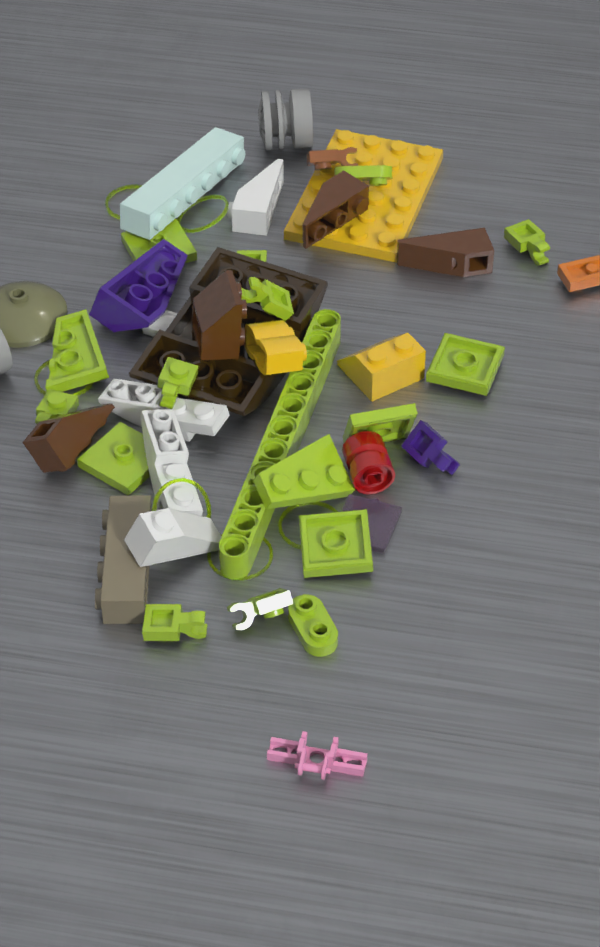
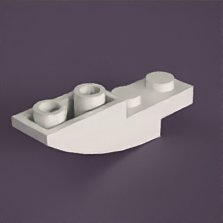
[98,379,230,442]
[141,409,203,516]

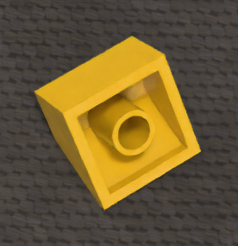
[337,332,426,402]

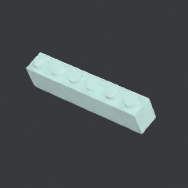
[120,127,245,240]

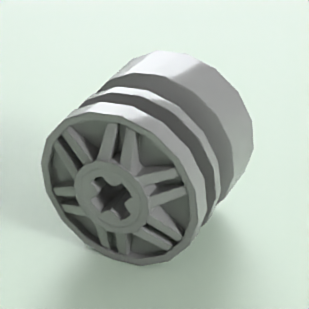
[258,88,313,150]

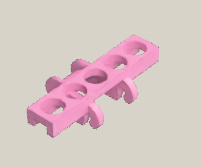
[267,731,368,780]

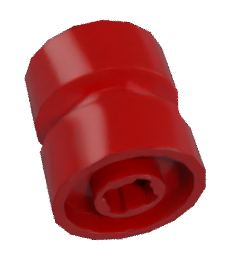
[342,431,395,495]

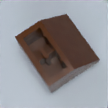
[192,270,247,361]

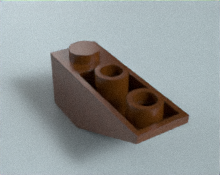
[303,170,369,249]
[397,227,494,277]
[22,404,115,473]

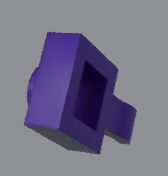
[401,420,460,475]

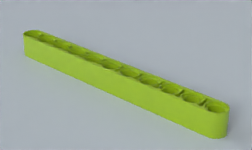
[219,309,341,580]

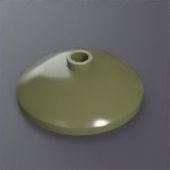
[0,281,68,348]

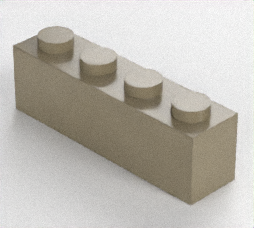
[95,495,152,624]

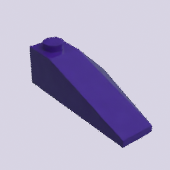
[89,239,188,332]

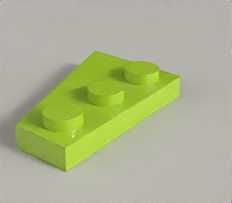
[45,309,109,392]
[253,434,355,510]

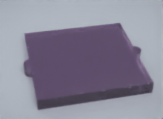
[341,494,402,554]

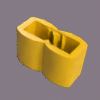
[244,320,307,375]

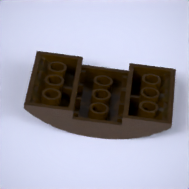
[129,247,328,416]

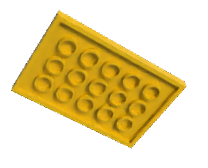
[284,129,443,263]

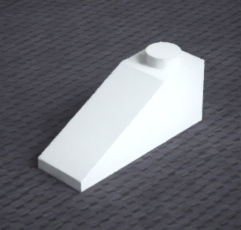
[227,159,284,236]
[124,508,222,567]

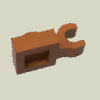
[307,147,358,170]

